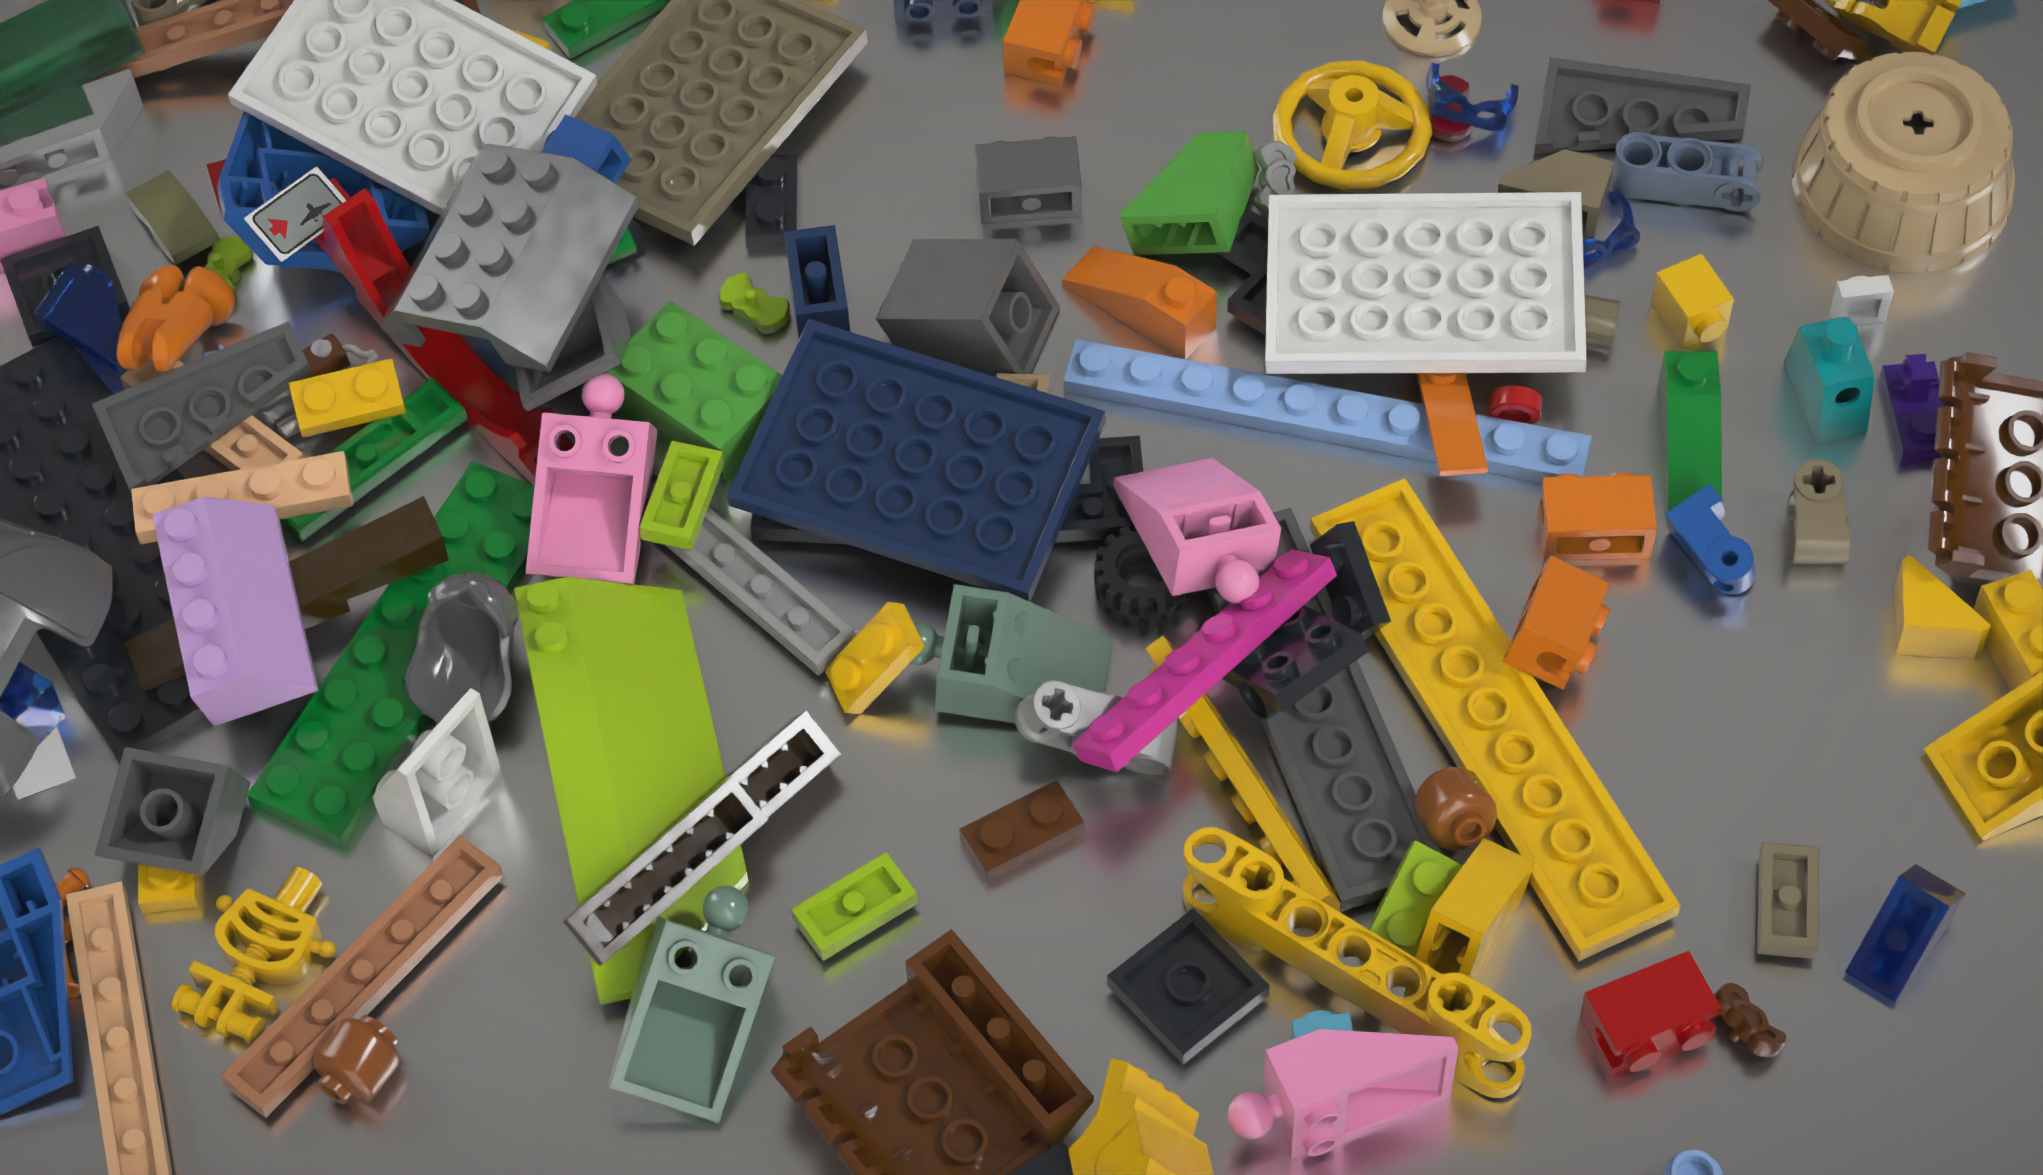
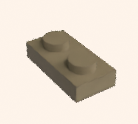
[1757,842,1819,959]

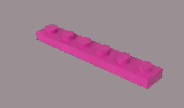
[1072,549,1337,772]

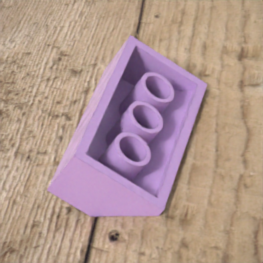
[152,497,319,726]

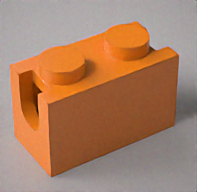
[1003,0,1097,87]
[1538,472,1657,561]
[1503,555,1610,690]

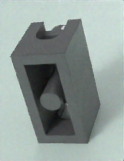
[975,136,1083,224]

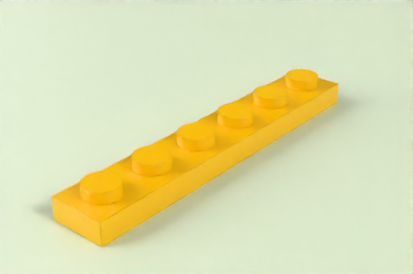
[1145,636,1343,913]

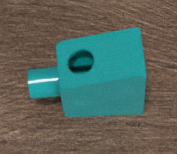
[1783,316,1875,444]

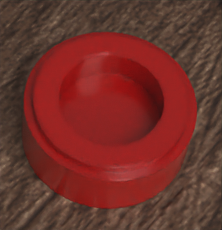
[1488,386,1542,425]

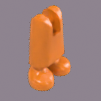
[117,264,236,372]

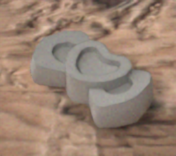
[1253,141,1297,217]

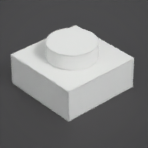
[1830,275,1894,326]

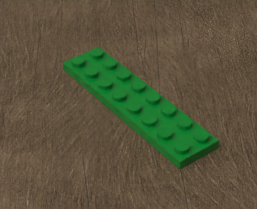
[247,460,535,848]

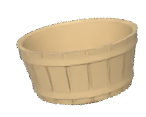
[1791,52,2015,273]

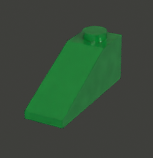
[1657,351,1722,520]

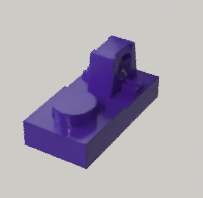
[1880,354,1946,463]

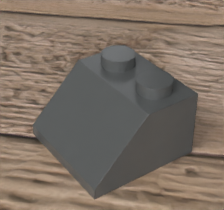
[95,747,251,877]

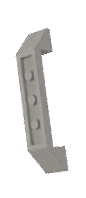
[0,69,143,191]

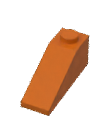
[1062,246,1217,360]

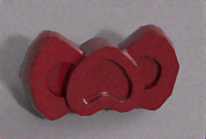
[1427,75,1473,143]

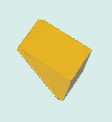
[1893,554,1991,659]

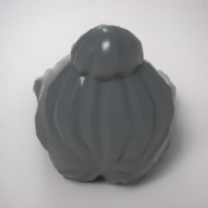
[405,571,519,724]

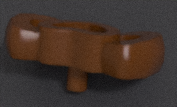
[1714,983,1786,1057]

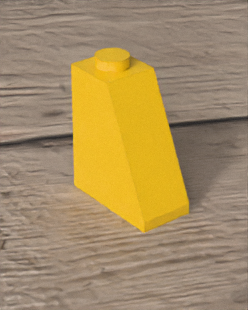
[1404,838,1535,996]

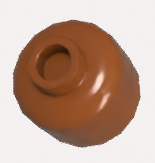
[1414,767,1498,851]
[312,1015,400,1104]

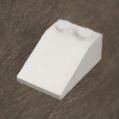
[372,688,503,857]

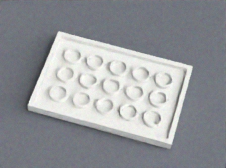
[228,0,597,215]
[1265,192,1587,374]

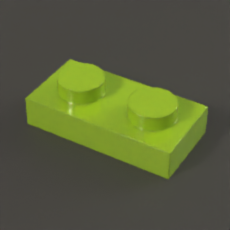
[639,441,724,551]
[1367,840,1463,957]
[791,852,918,961]

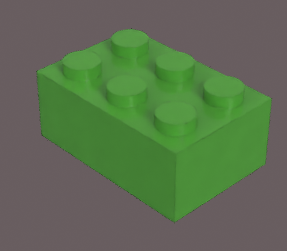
[604,301,782,484]

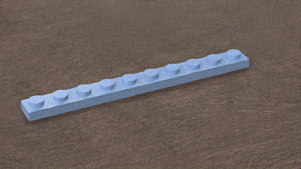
[1063,339,1592,483]

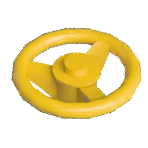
[1272,60,1432,191]

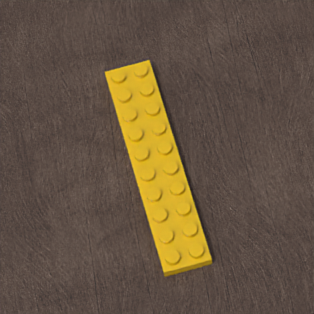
[1310,478,1681,961]

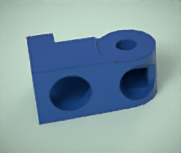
[1665,483,1756,595]

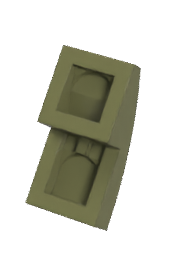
[124,170,221,264]

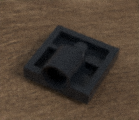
[1222,605,1368,721]

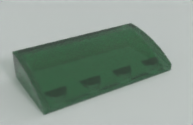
[0,0,146,124]

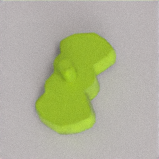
[204,237,253,297]
[719,273,790,334]

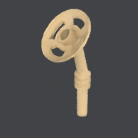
[1383,0,1482,58]

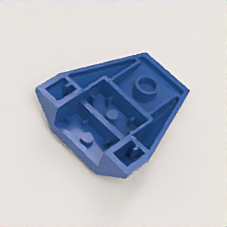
[217,111,430,272]
[0,848,74,1116]

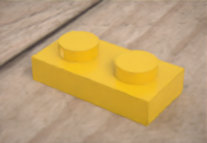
[289,358,406,438]
[824,602,925,714]

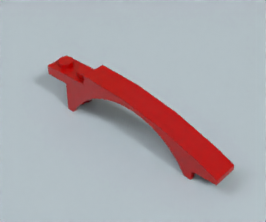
[314,178,574,486]

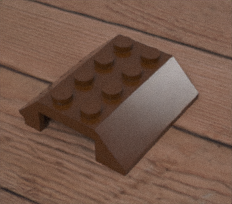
[1928,352,2043,589]
[771,929,1094,1175]

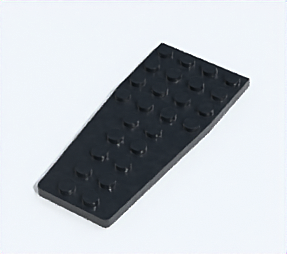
[0,336,312,765]

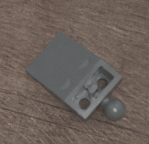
[515,274,631,412]

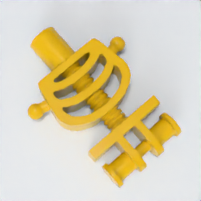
[171,867,336,1045]

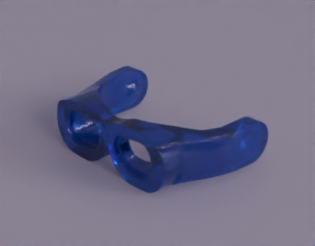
[1426,62,1519,131]
[1583,189,1640,269]

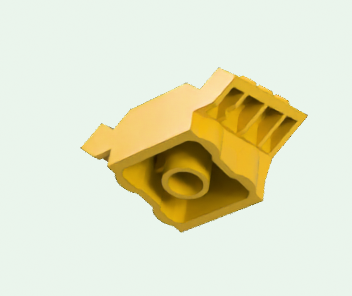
[1068,1057,1214,1175]

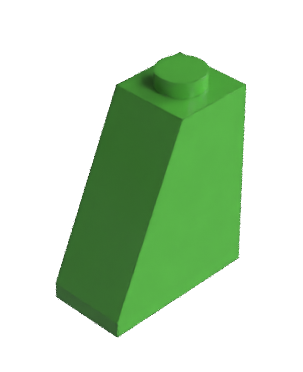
[1120,131,1259,255]

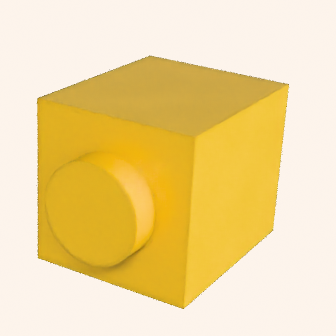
[1651,254,1734,348]

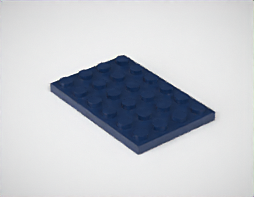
[727,319,1106,602]

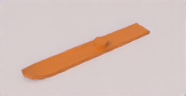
[1416,373,1488,476]

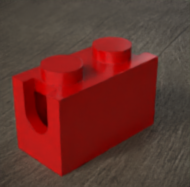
[1580,951,1722,1075]

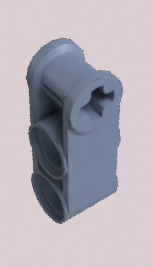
[1611,132,1764,211]

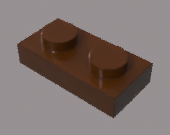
[1768,0,1869,61]
[959,780,1085,882]

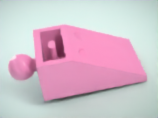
[525,373,657,584]
[1113,458,1281,604]
[1228,1029,1458,1159]

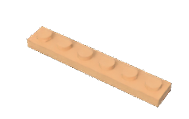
[66,881,173,1175]

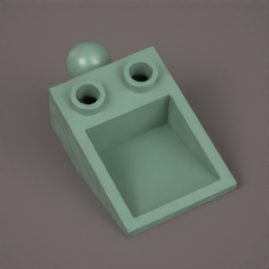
[909,584,1113,723]
[608,886,775,1123]

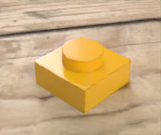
[138,864,199,914]

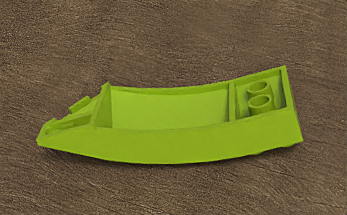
[514,576,749,1005]

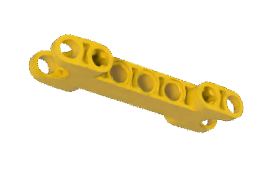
[1183,827,1531,1098]

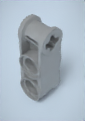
[1015,680,1179,776]

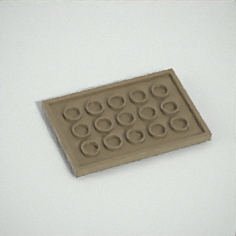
[575,0,869,246]

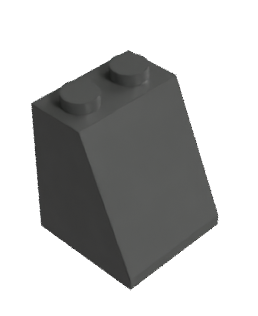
[876,239,1060,377]

